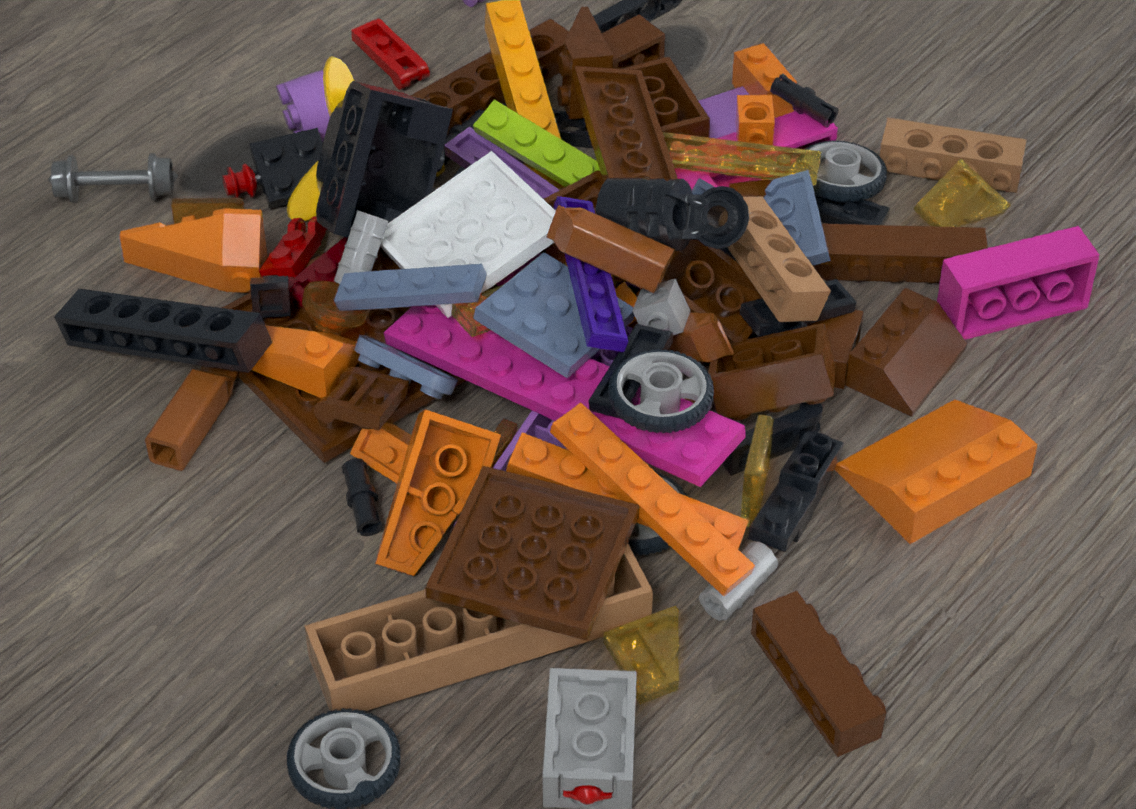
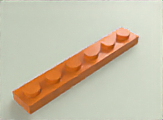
[550,402,755,596]
[506,432,749,549]

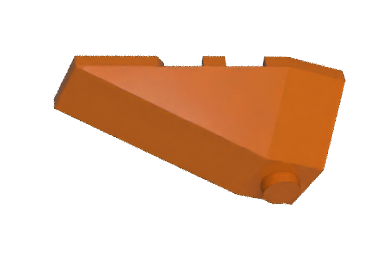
[120,208,268,293]
[251,325,360,398]
[375,409,501,576]

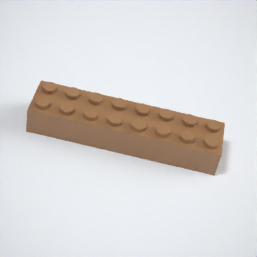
[305,543,653,711]

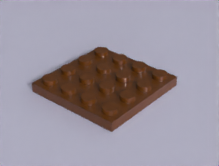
[425,466,639,641]

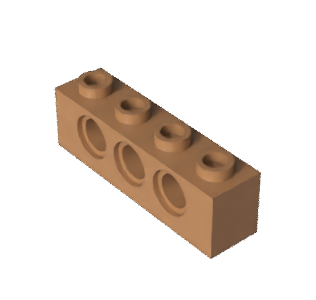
[880,118,1027,193]
[719,196,831,322]

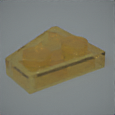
[913,159,1011,227]
[603,605,679,704]

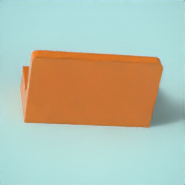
[350,423,411,484]

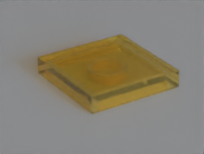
[741,414,774,527]

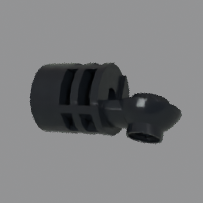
[596,178,749,251]

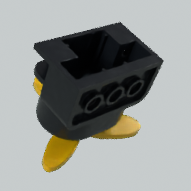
[287,56,453,237]

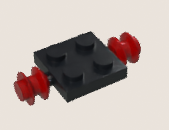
[222,128,323,209]

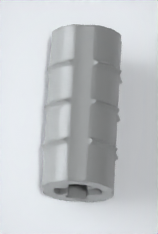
[334,211,388,284]
[699,541,778,621]

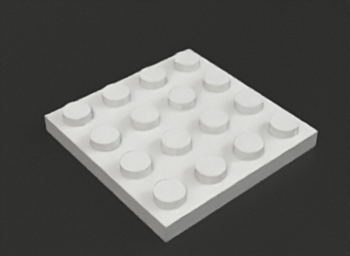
[380,151,556,318]

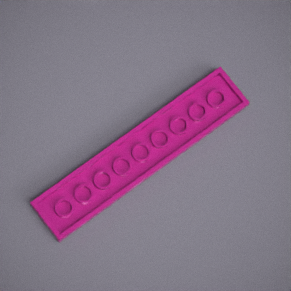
[384,304,746,487]

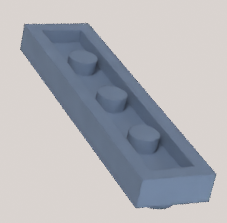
[334,263,487,311]

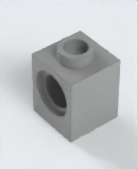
[632,278,691,335]

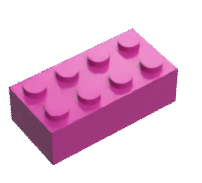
[937,226,1099,340]

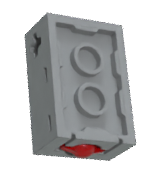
[543,668,637,809]

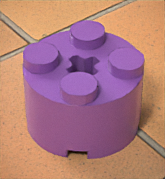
[276,70,330,142]

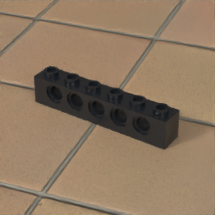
[54,288,272,373]

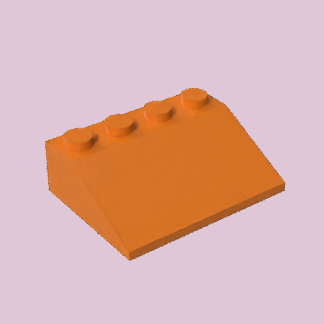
[834,400,1038,544]

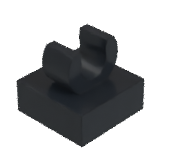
[250,275,291,318]

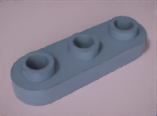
[354,335,458,399]

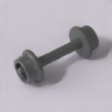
[48,153,178,202]

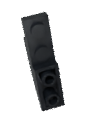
[748,430,844,552]

